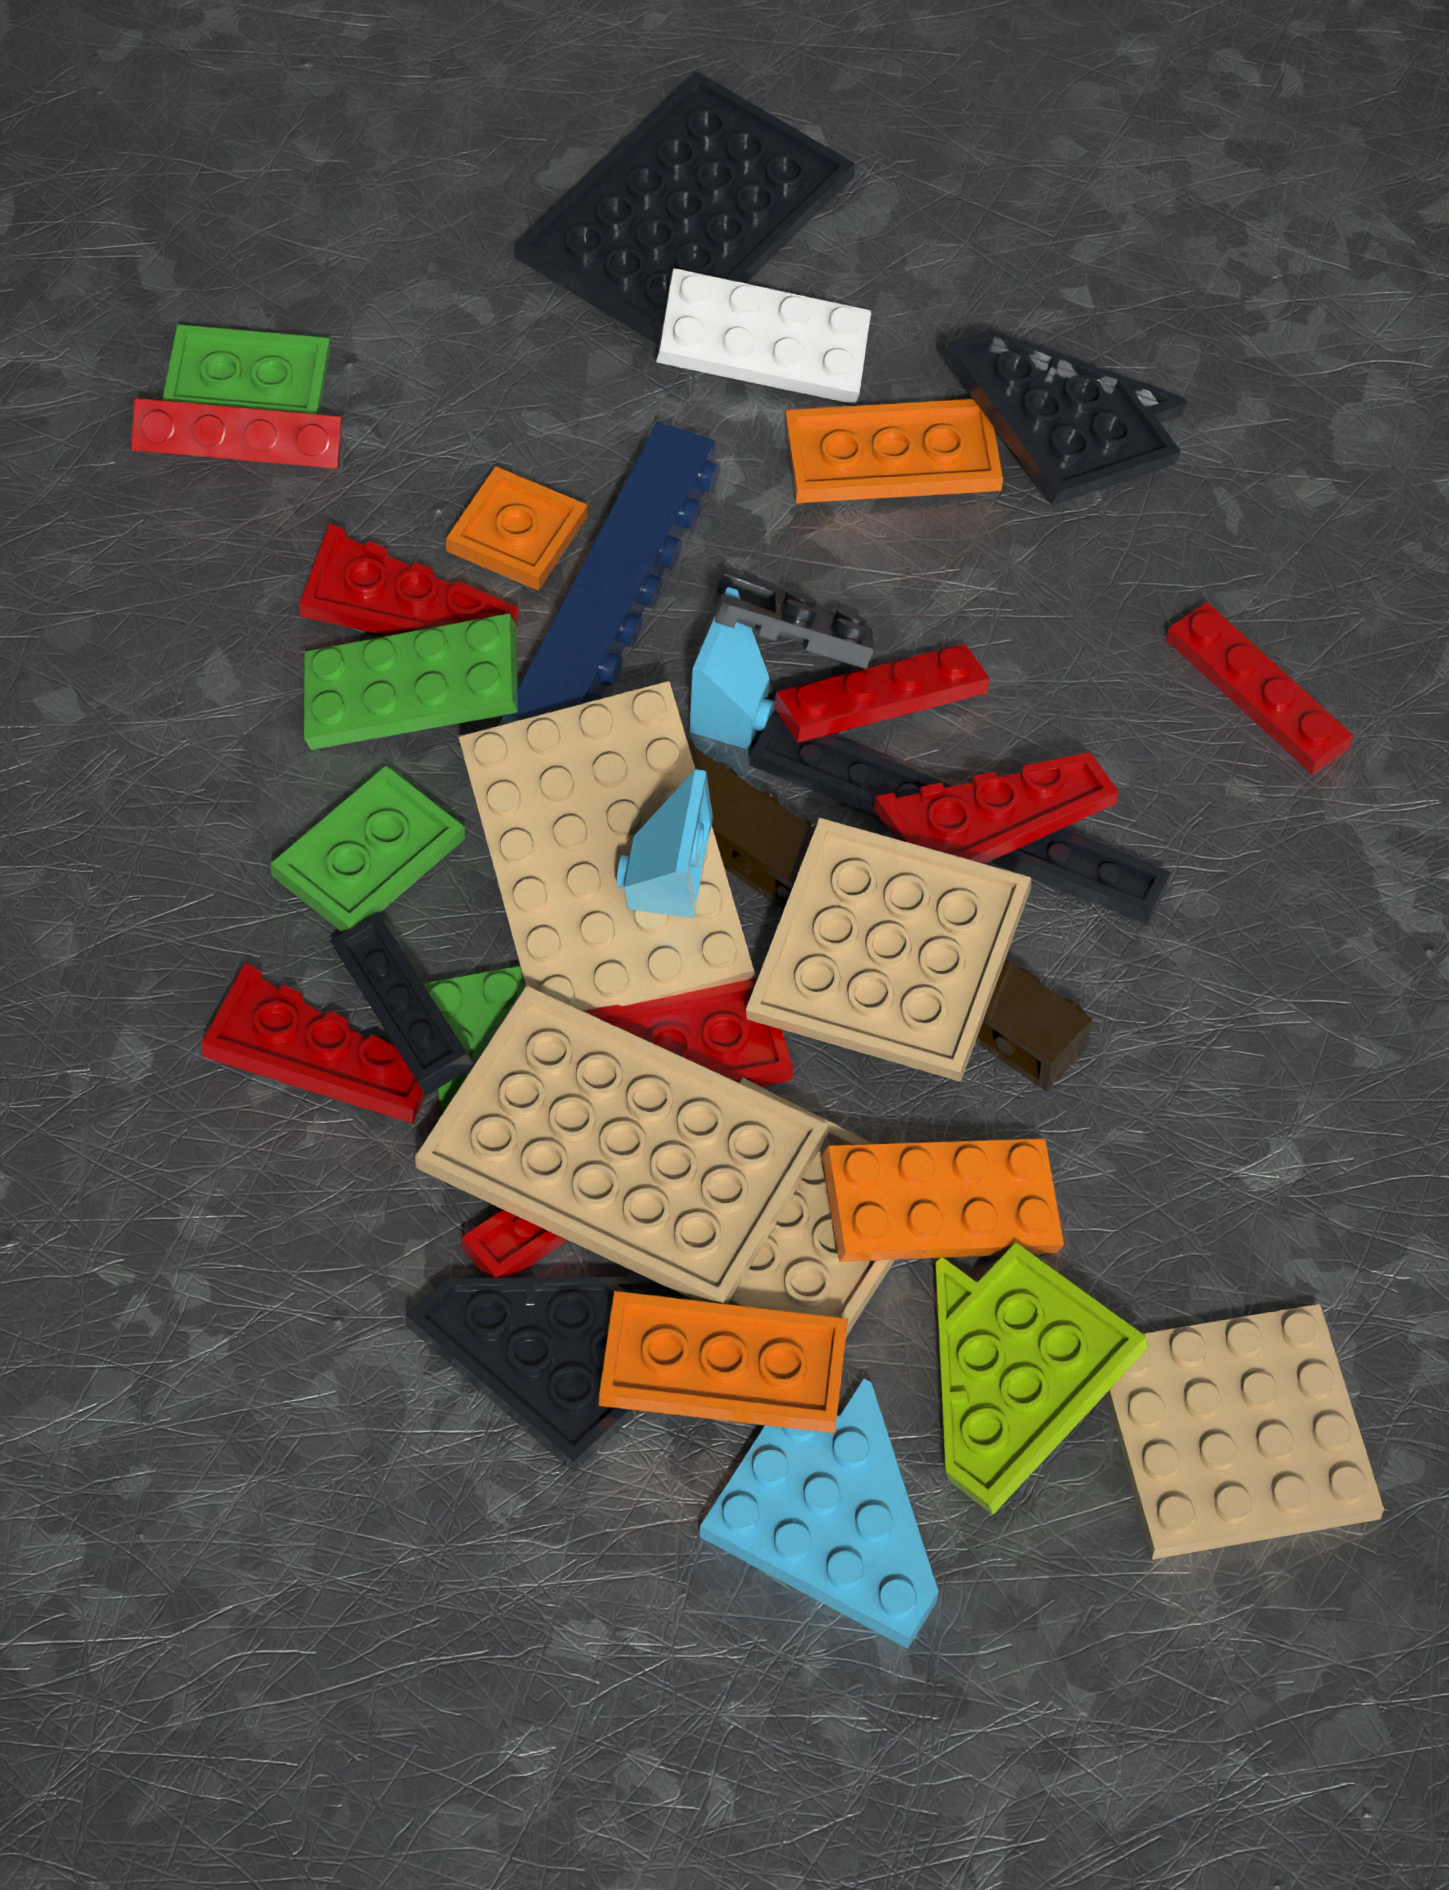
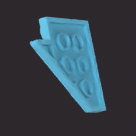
[699,1379,939,1649]

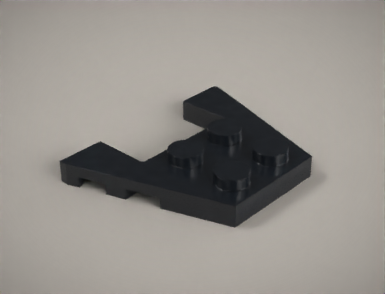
[715,565,874,669]

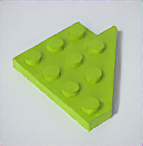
[936,1242,1149,1515]

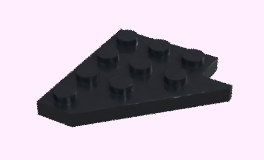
[943,330,1188,506]
[406,1276,684,1472]

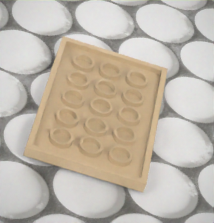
[459,681,755,1011]
[415,986,829,1304]

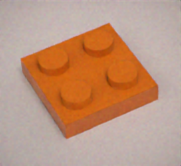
[446,466,588,591]

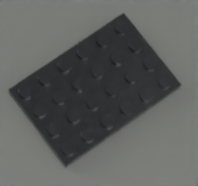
[515,72,855,345]

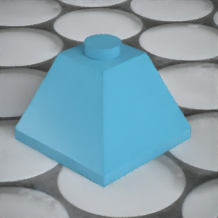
[690,587,775,750]
[617,769,713,918]

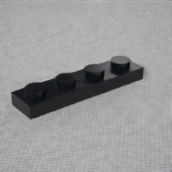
[330,912,474,1096]

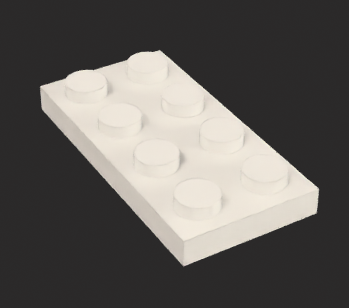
[656,268,871,404]

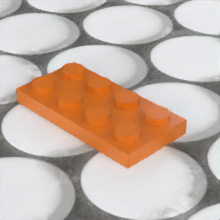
[785,399,1003,503]
[822,1139,1064,1262]
[599,1291,848,1434]

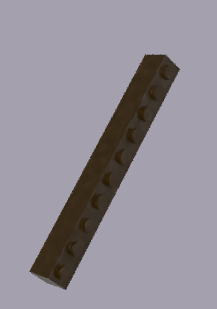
[686,736,1092,1092]

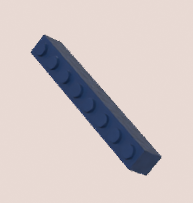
[499,422,720,726]

